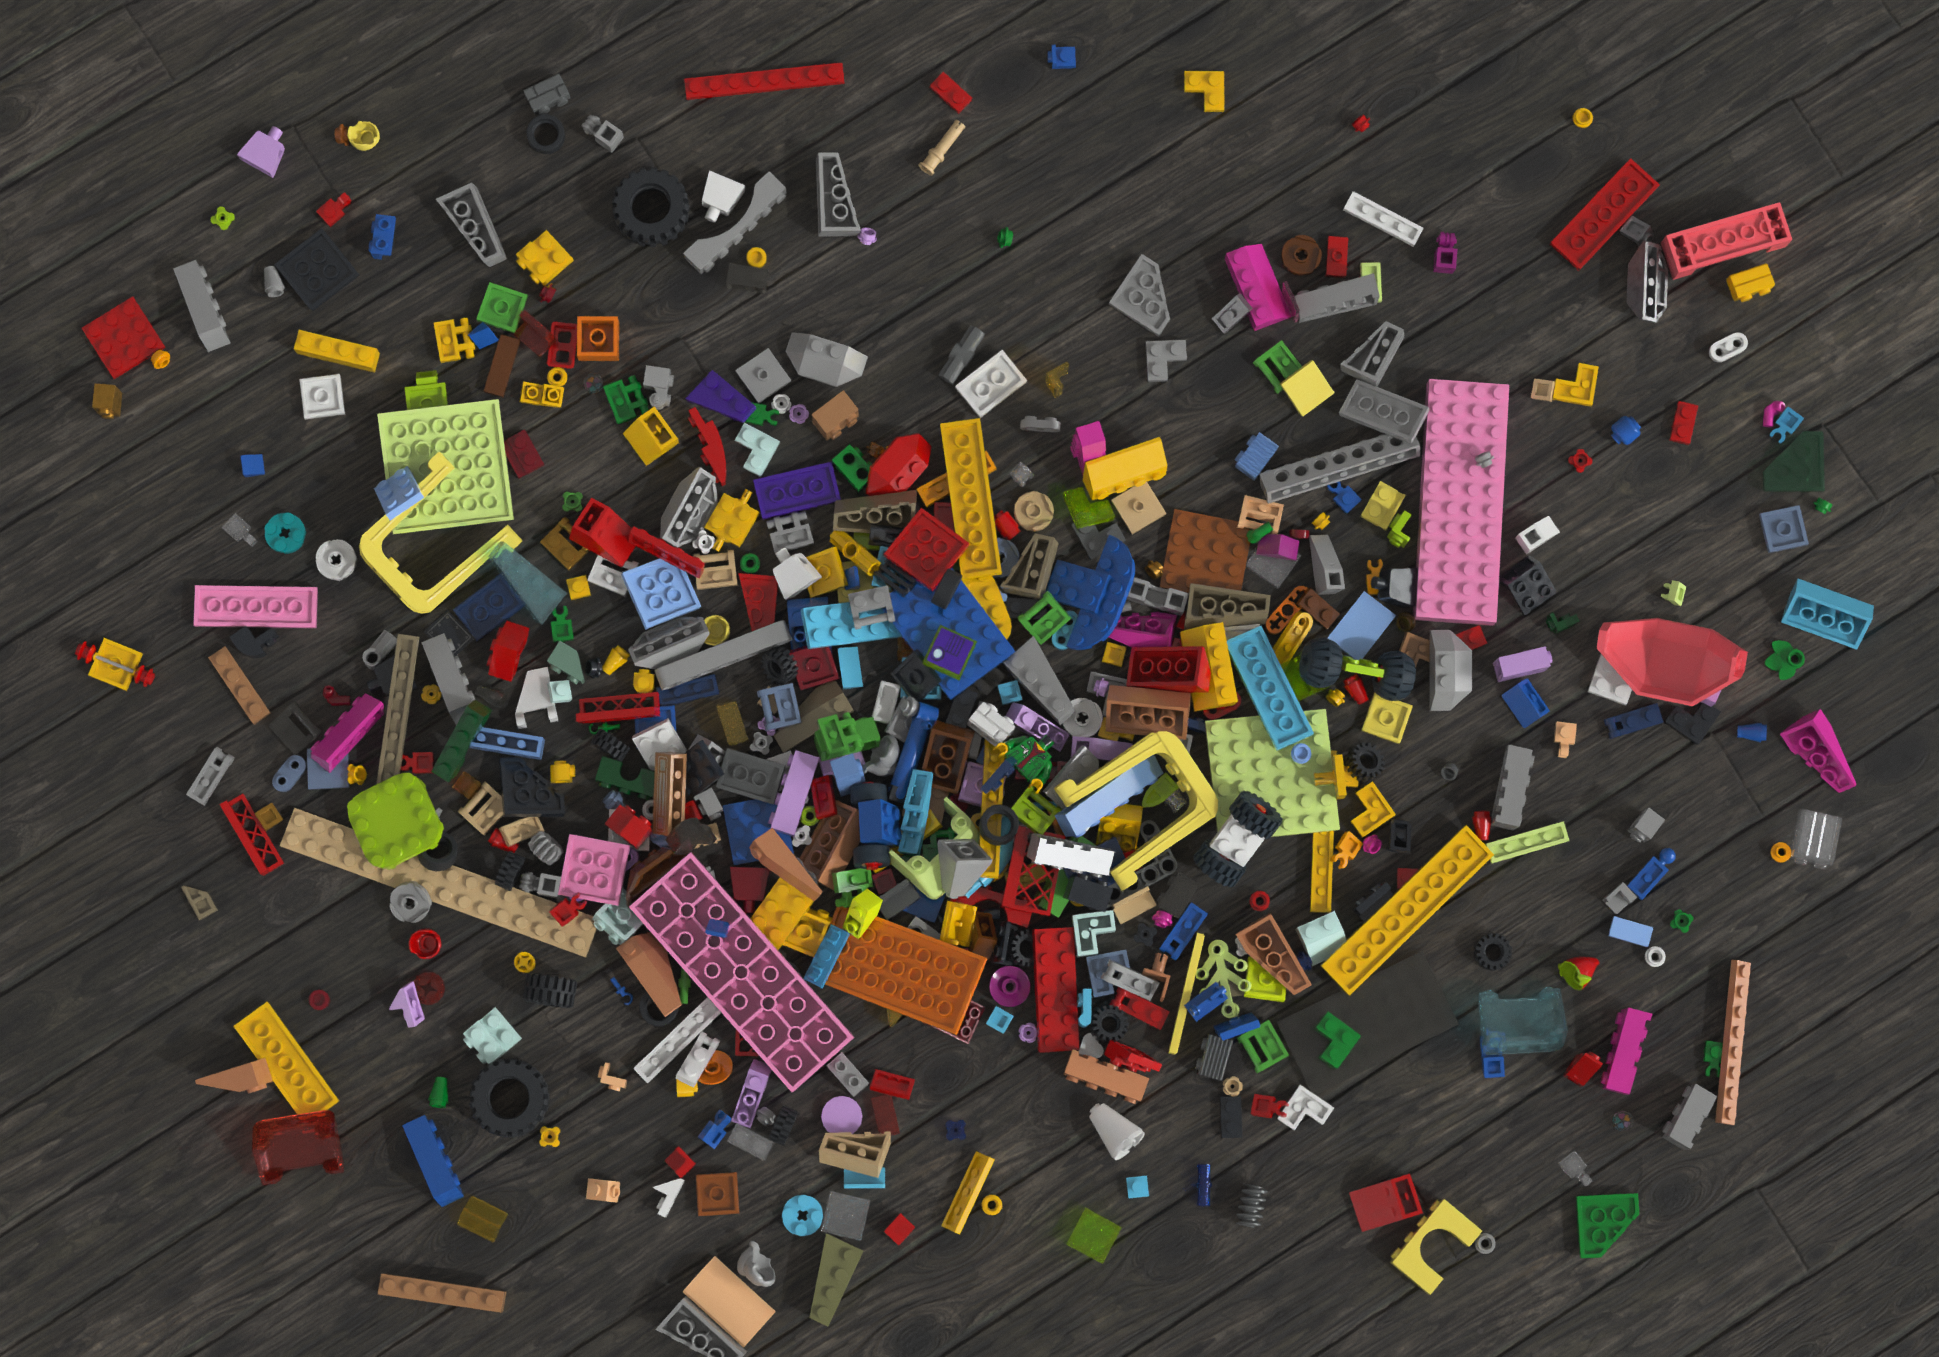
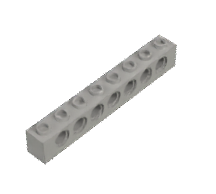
[1259,434,1420,504]

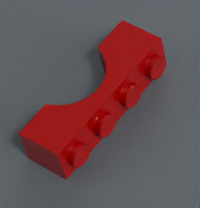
[950,886,1034,929]

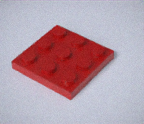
[82,296,166,379]
[884,508,969,591]

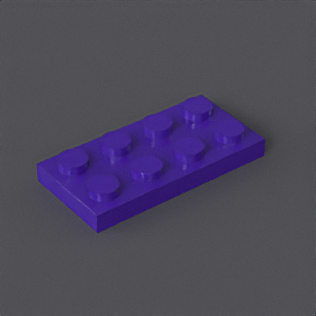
[753,462,841,520]

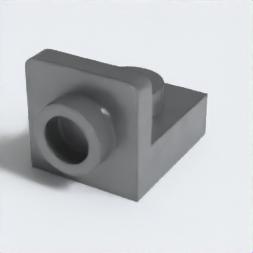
[1620,215,1654,247]

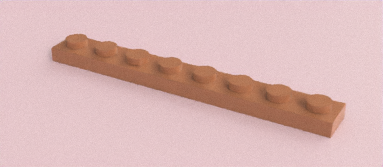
[1715,960,1751,1125]

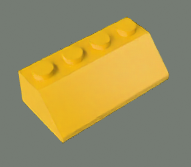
[1083,437,1167,500]
[1180,622,1238,711]

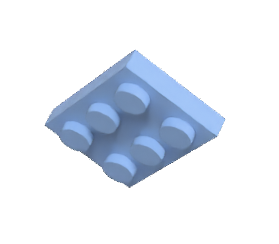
[374,466,424,521]

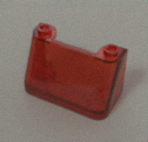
[252,1110,344,1185]

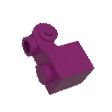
[1433,232,1458,274]

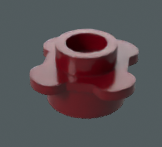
[539,283,556,303]

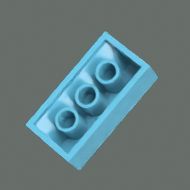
[1781,579,1874,649]

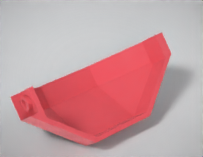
[1597,618,1748,706]

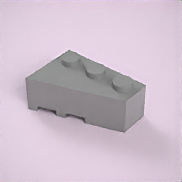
[1340,321,1404,387]
[1662,1084,1717,1150]

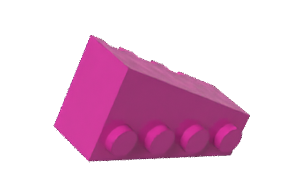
[1601,1007,1652,1095]

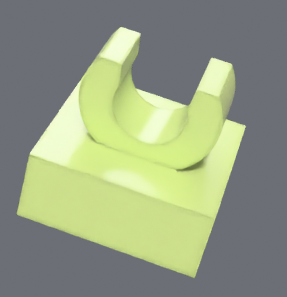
[1661,580,1686,606]

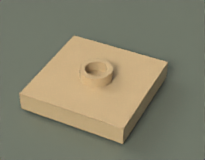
[1111,482,1167,535]

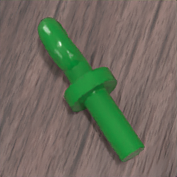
[589,723,620,735]

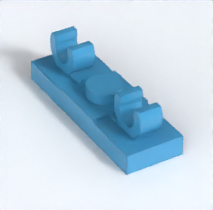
[803,924,850,989]

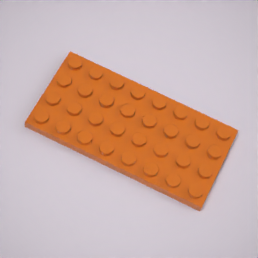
[825,907,987,1035]

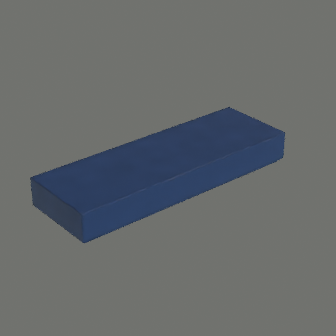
[656,674,720,706]

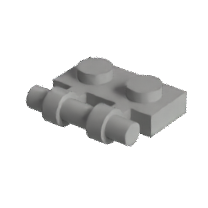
[766,511,814,554]

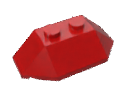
[865,433,932,496]

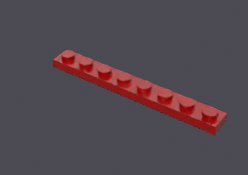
[684,63,844,100]

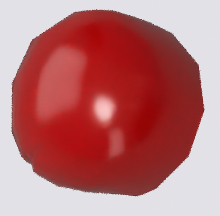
[408,928,442,959]

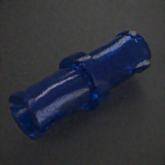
[1196,1164,1212,1206]

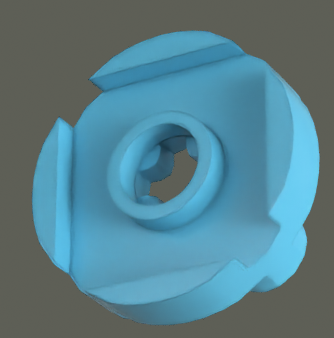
[782,1195,823,1236]

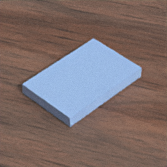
[1328,591,1396,660]

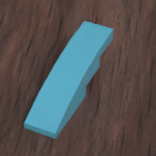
[898,769,933,856]

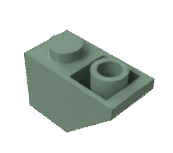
[547,641,585,685]

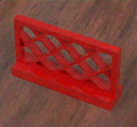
[1001,826,1065,916]

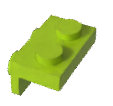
[1387,511,1411,548]

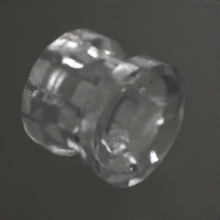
[1009,462,1034,487]
[1163,789,1189,814]

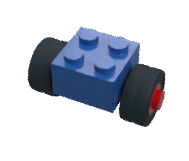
[850,782,902,870]

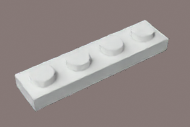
[1343,192,1423,247]

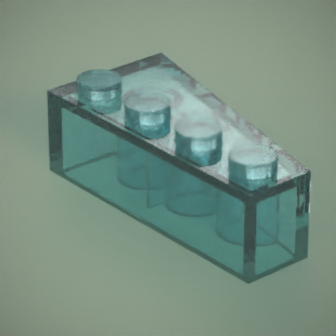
[488,541,567,625]

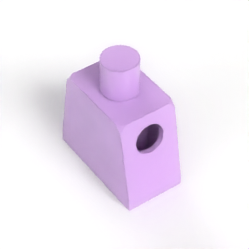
[237,126,285,178]

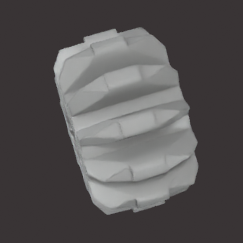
[528,831,564,865]

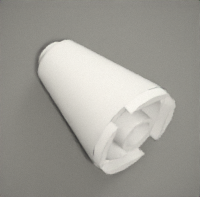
[1089,1103,1145,1160]

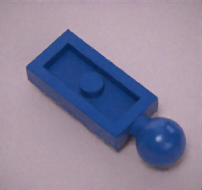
[1627,848,1676,900]

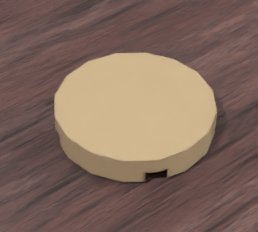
[1014,491,1054,532]

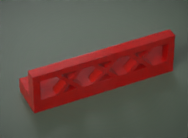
[576,692,660,724]
[219,794,285,876]

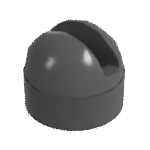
[1441,763,1458,781]

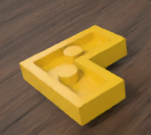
[1184,71,1224,112]
[1552,363,1599,407]
[1350,781,1396,838]

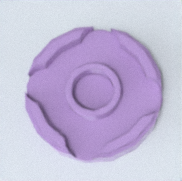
[821,1096,862,1134]

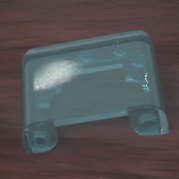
[1478,987,1568,1055]

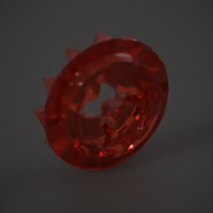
[414,972,445,1005]

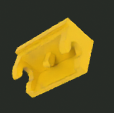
[940,901,977,947]

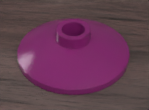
[989,966,1030,1007]

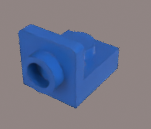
[1047,44,1076,69]

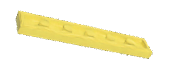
[1168,933,1205,1055]

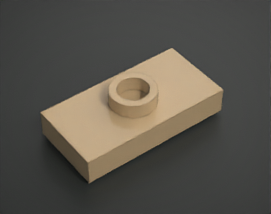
[499,817,545,847]

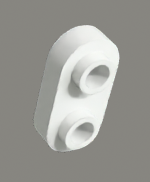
[1709,333,1748,362]

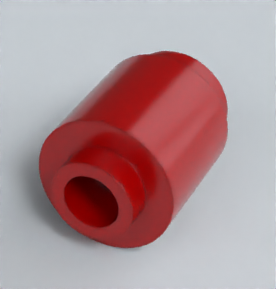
[994,511,1021,541]

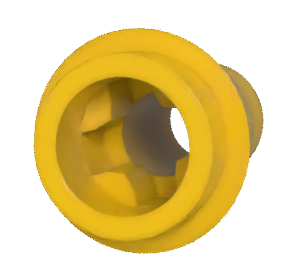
[602,645,630,675]

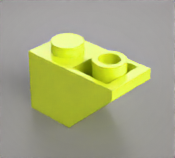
[842,888,883,939]

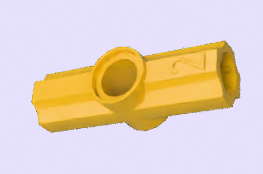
[829,531,881,576]

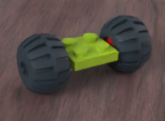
[1299,638,1416,701]

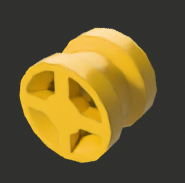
[514,952,536,973]

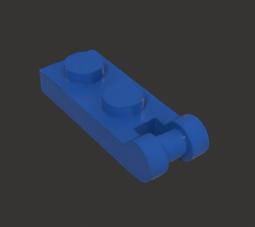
[1159,902,1208,961]

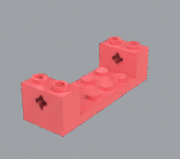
[1661,202,1792,280]

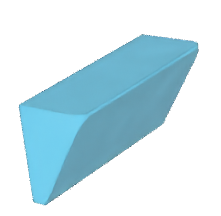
[837,647,863,690]

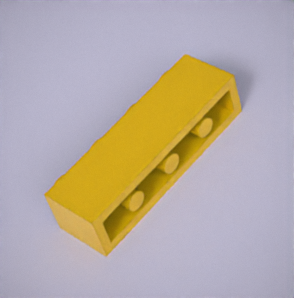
[294,330,380,373]

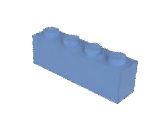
[469,727,545,760]

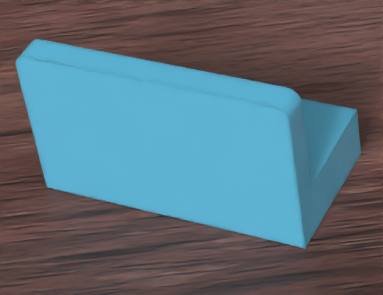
[844,1167,885,1189]

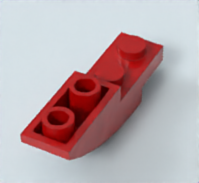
[688,407,727,487]

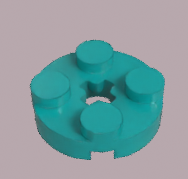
[265,513,306,554]

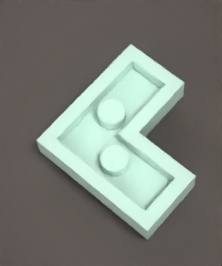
[735,423,780,477]

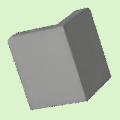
[1603,882,1637,914]

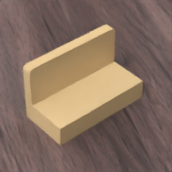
[1111,886,1157,925]

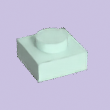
[547,680,572,703]

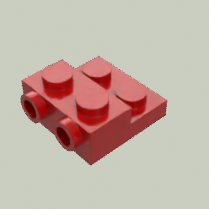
[1104,1040,1162,1072]

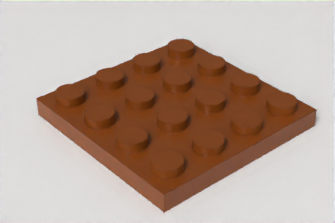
[1159,509,1253,593]

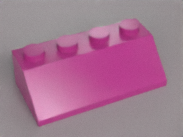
[1225,244,1292,331]
[311,693,384,773]

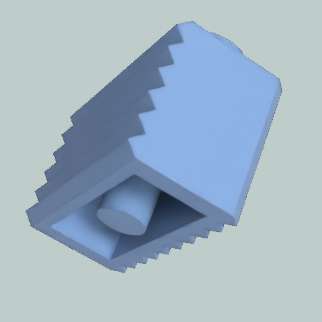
[1235,432,1279,481]

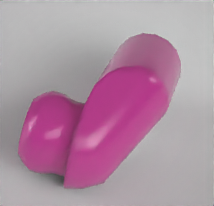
[1763,401,1785,427]

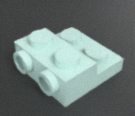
[592,888,643,945]
[463,1007,522,1064]

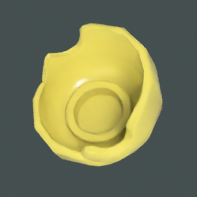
[347,121,380,151]
[704,615,730,646]

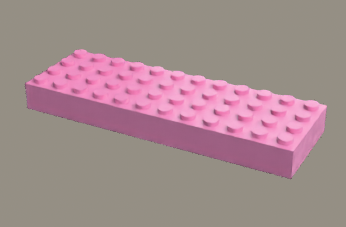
[1413,379,1509,626]
[629,852,855,1092]

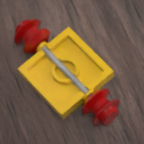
[75,638,155,691]

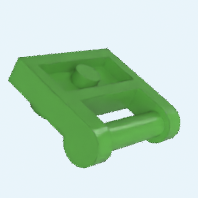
[1253,340,1302,394]
[1017,591,1071,645]
[1237,1020,1289,1073]

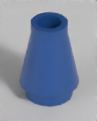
[1737,722,1767,743]

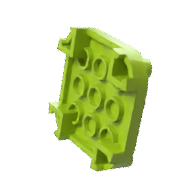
[347,773,444,870]

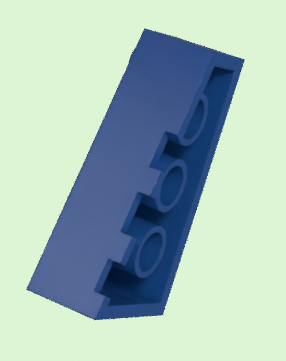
[402,1115,464,1207]

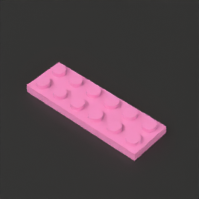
[194,585,318,628]

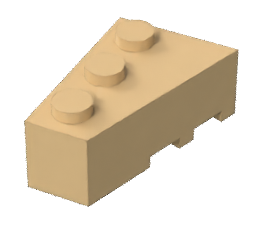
[819,1131,891,1178]

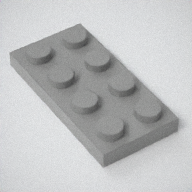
[1339,379,1429,444]

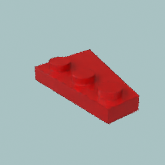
[738,573,778,631]

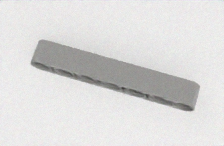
[654,620,792,690]

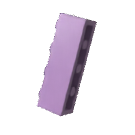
[768,750,819,837]

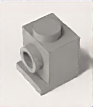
[694,787,724,821]

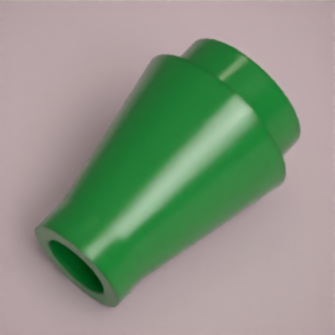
[428,1077,448,1108]

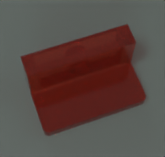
[514,310,557,357]

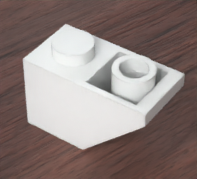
[1515,516,1560,555]

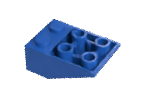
[787,597,832,653]

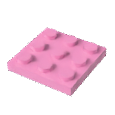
[558,834,630,906]

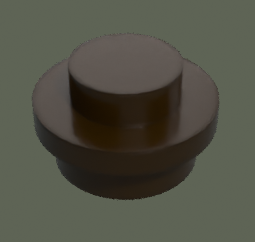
[1396,612,1416,632]

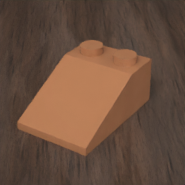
[195,1058,273,1094]

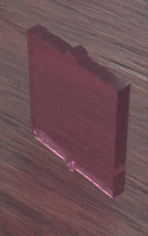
[1282,281,1300,323]

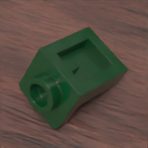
[1546,612,1580,634]

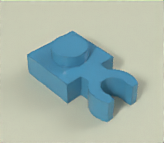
[1770,407,1804,443]

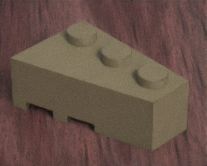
[1000,533,1059,600]

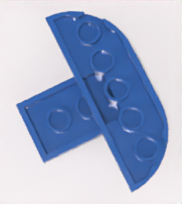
[1046,535,1135,650]

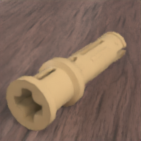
[918,120,965,176]

